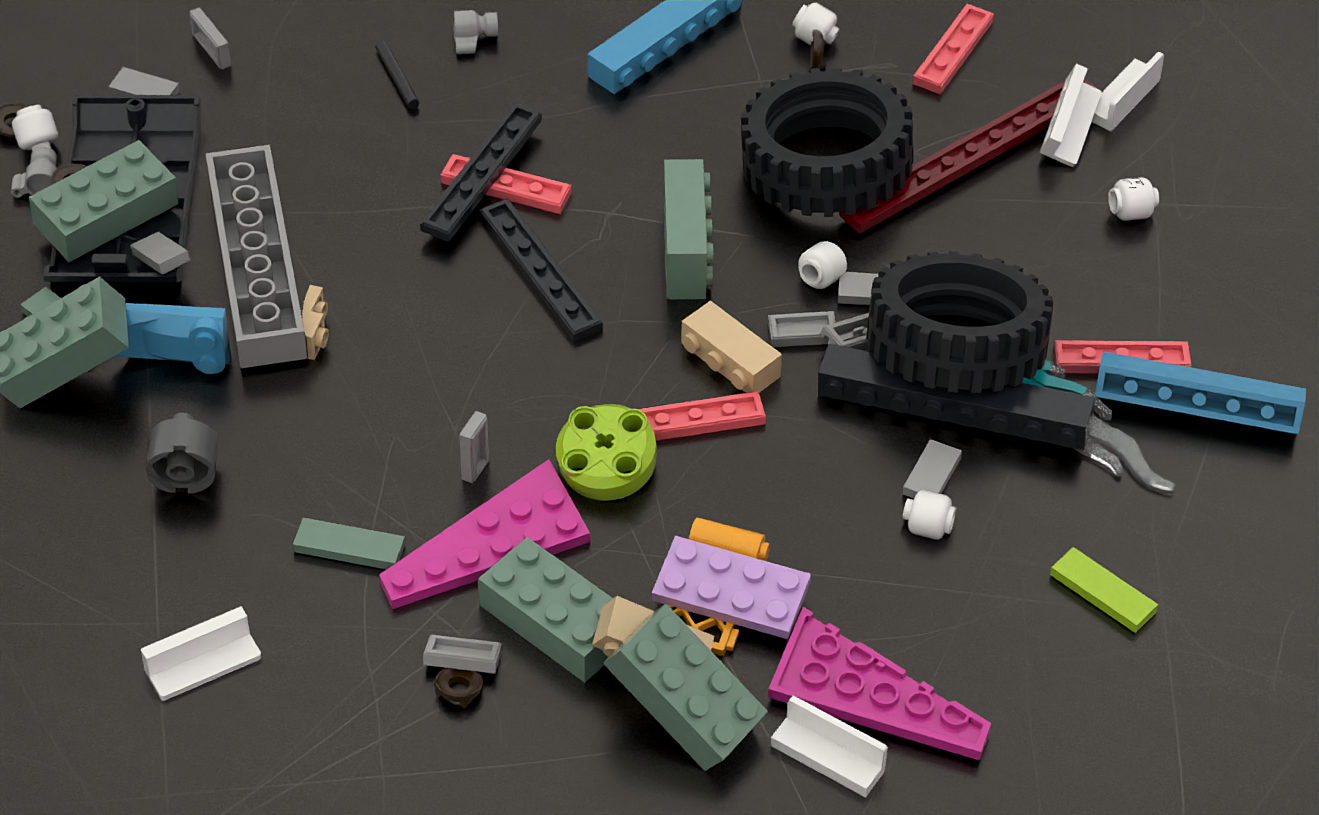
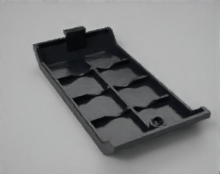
[43,95,201,282]

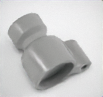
[453,10,498,54]
[11,147,57,198]

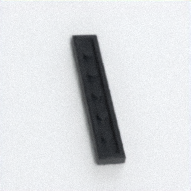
[420,102,542,242]
[479,198,603,342]

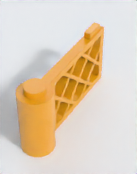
[668,517,770,656]

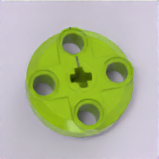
[556,404,657,501]

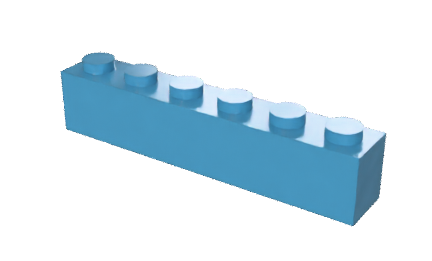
[588,0,742,94]
[1094,351,1306,434]

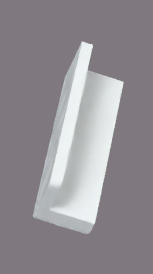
[1092,52,1164,131]
[1040,63,1102,167]
[141,606,261,701]
[771,696,888,797]

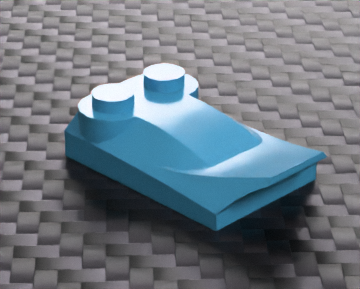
[114,303,231,374]

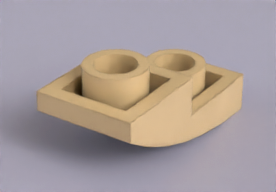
[302,285,329,360]

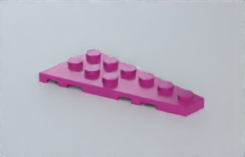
[379,459,590,609]
[768,607,991,760]

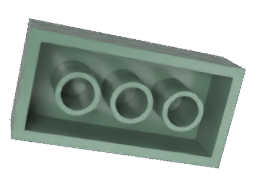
[29,140,178,262]
[664,159,713,299]
[0,277,129,408]
[478,537,613,683]
[603,604,768,771]

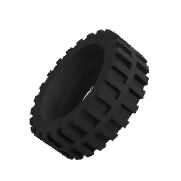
[740,67,914,217]
[866,251,1053,393]

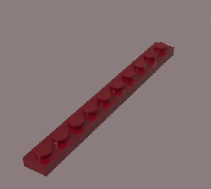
[839,78,1098,234]

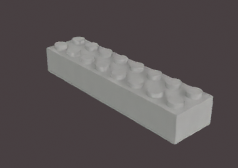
[206,145,307,368]

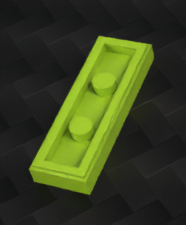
[1050,547,1158,633]

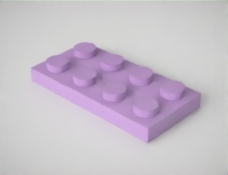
[652,536,811,640]

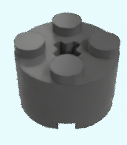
[145,413,219,493]

